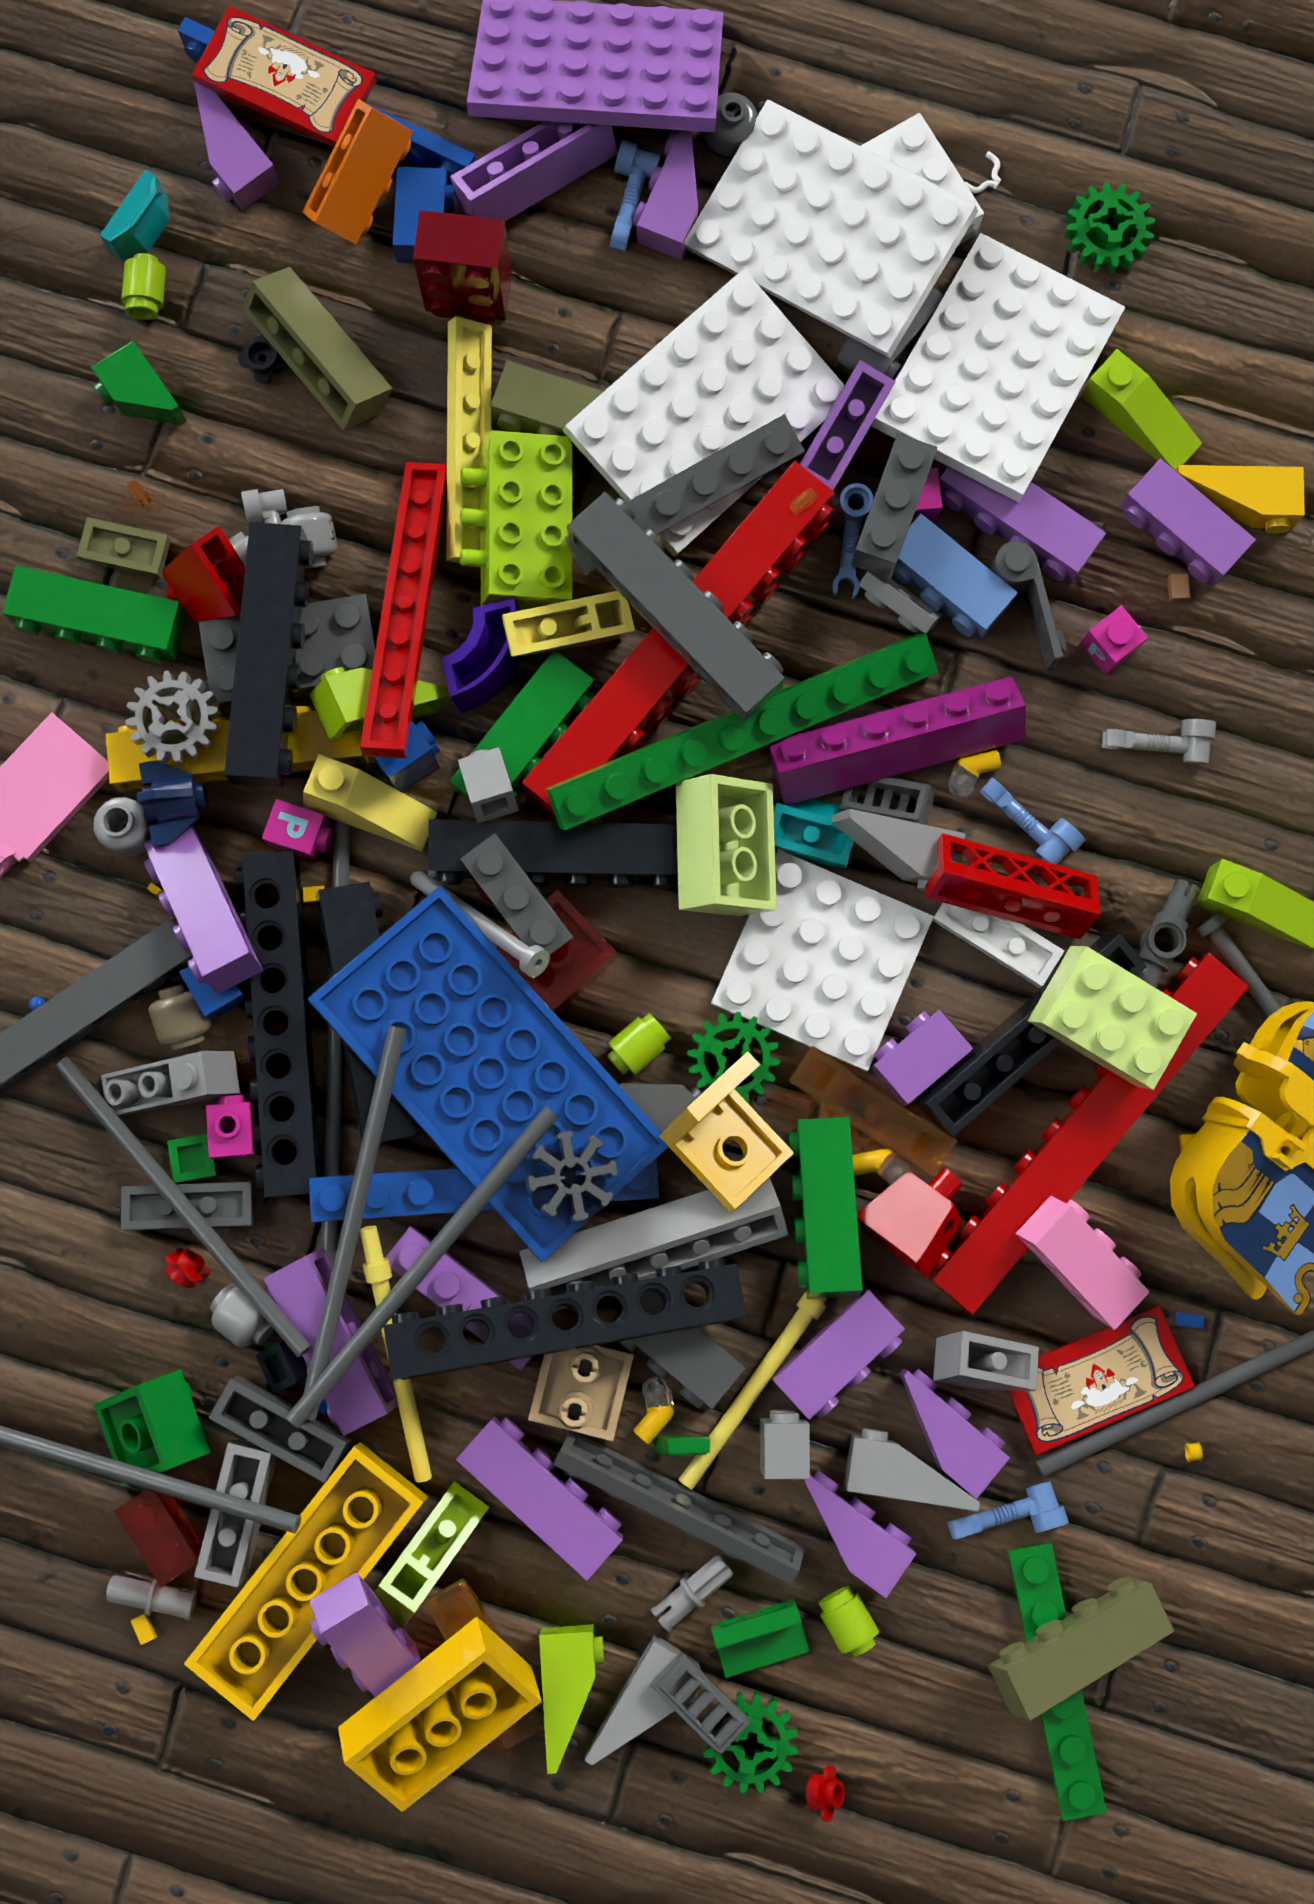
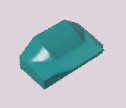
[100,169,170,261]
[774,798,854,868]

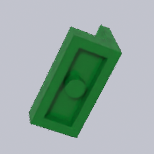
[710,1599,810,1678]

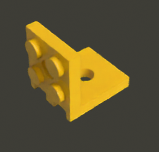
[659,1052,794,1213]

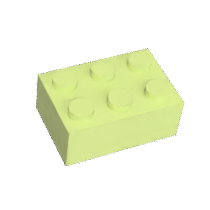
[676,774,777,916]
[1028,946,1197,1090]

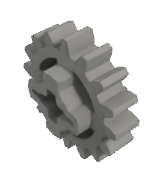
[125,671,222,766]

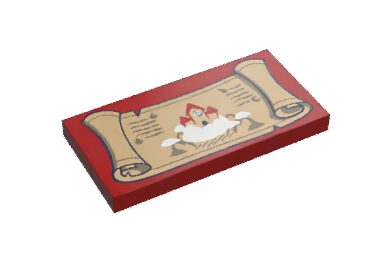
[191,5,377,147]
[1006,1305,1195,1455]

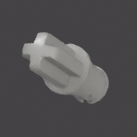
[651,1555,733,1632]
[106,1575,197,1620]

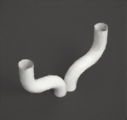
[965,151,1001,193]

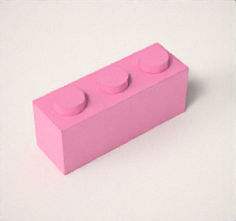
[1015,1196,1149,1330]

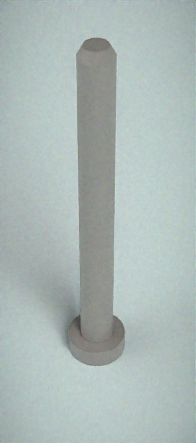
[410,871,550,977]

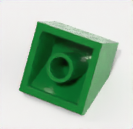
[93,1369,211,1487]

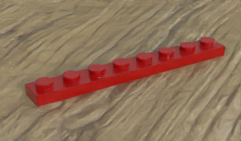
[360,462,447,759]

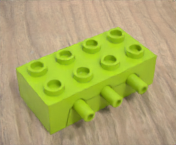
[460,430,572,610]

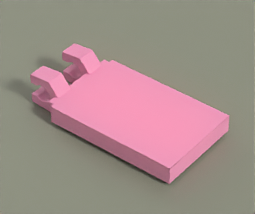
[0,712,109,878]

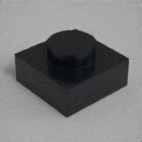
[255,1340,308,1394]

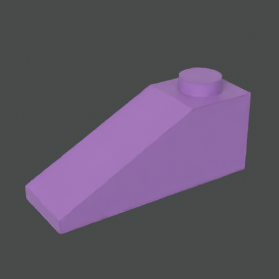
[194,82,280,212]

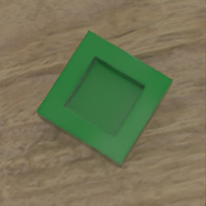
[167,1134,219,1184]

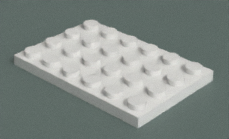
[685,99,978,358]
[871,233,1125,503]
[563,269,845,557]

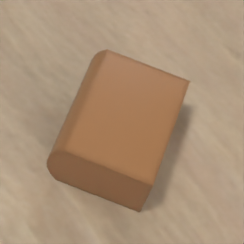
[1167,573,1191,602]

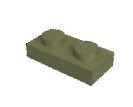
[77,517,171,579]

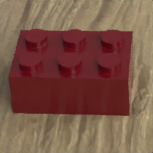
[413,210,512,323]

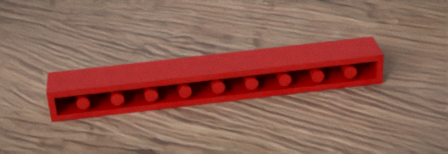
[928,953,1249,1315]

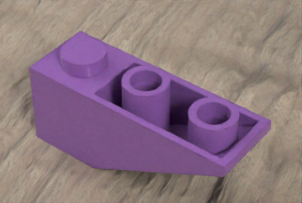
[633,130,698,261]
[899,1369,1010,1499]
[803,1470,916,1598]

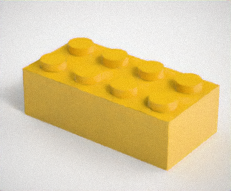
[338,1617,542,1812]

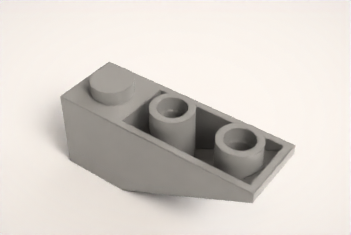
[101,1051,240,1116]

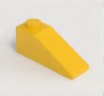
[1175,465,1305,534]

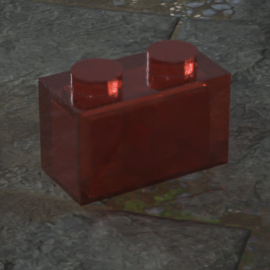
[114,1489,202,1587]

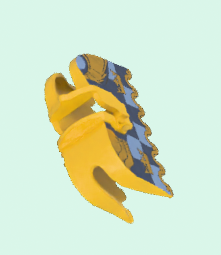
[1170,1001,1314,1315]

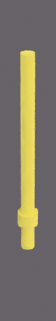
[359,1226,432,1482]
[678,1292,827,1490]

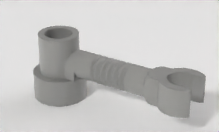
[241,489,287,525]
[1101,719,1216,765]

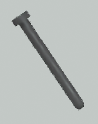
[1195,912,1281,1018]

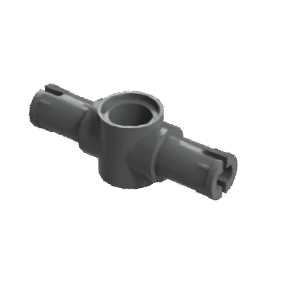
[1137,879,1201,988]

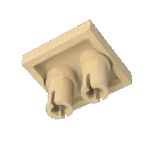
[528,1345,634,1441]

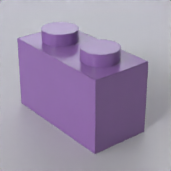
[870,1010,973,1107]

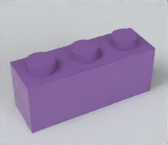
[800,360,896,490]
[1119,458,1256,587]
[771,1289,905,1420]
[309,1572,422,1697]

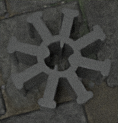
[525,1131,618,1223]

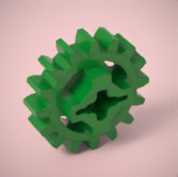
[1063,182,1155,274]
[687,1011,780,1103]
[702,1690,798,1794]

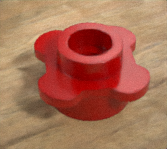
[165,1248,211,1288]
[806,1765,845,1822]

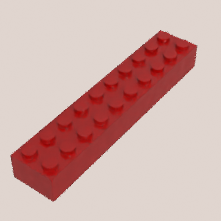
[522,461,834,822]

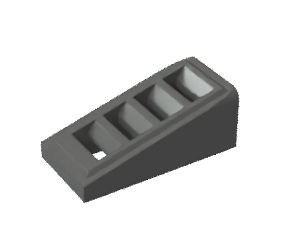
[839,777,934,825]
[650,1651,750,1754]

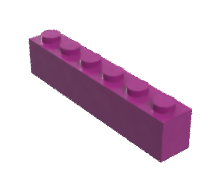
[768,676,1026,805]

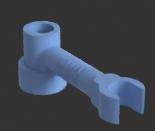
[609,139,660,252]
[832,483,873,599]
[980,777,1085,864]
[947,1481,1069,1540]

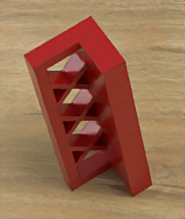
[925,833,1101,939]

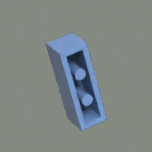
[892,514,1018,641]

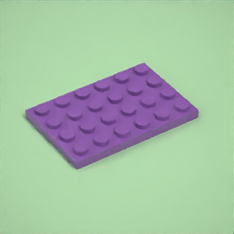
[467,0,723,132]

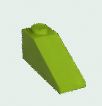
[1081,349,1202,470]
[309,667,451,740]
[1196,859,1314,951]
[374,1481,489,1627]
[539,1624,604,1774]

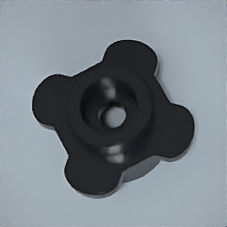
[238,335,287,383]

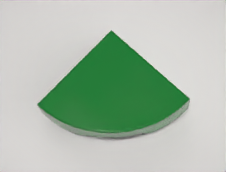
[654,1435,710,1456]

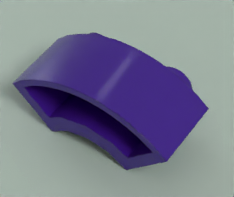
[441,597,521,713]

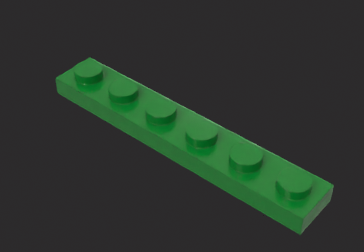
[1006,1541,1107,1821]

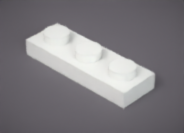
[932,903,1064,988]

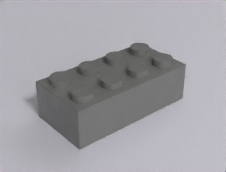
[198,594,377,716]

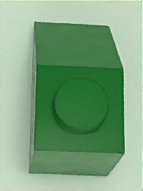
[91,341,187,425]

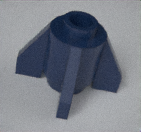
[136,760,209,848]

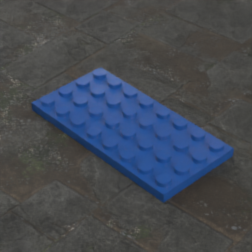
[308,886,669,1262]

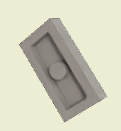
[858,571,943,634]

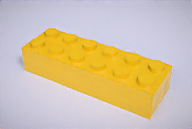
[184,1442,428,1721]

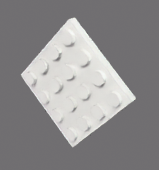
[711,850,934,1072]

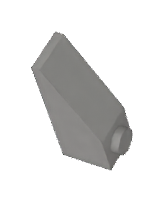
[831,809,966,892]
[843,1428,980,1511]
[585,1634,701,1765]

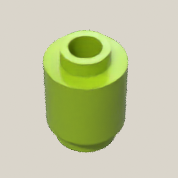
[121,253,166,320]
[606,1013,671,1075]
[819,1585,879,1657]

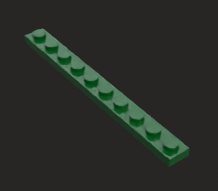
[545,633,938,830]

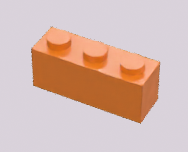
[302,99,414,245]

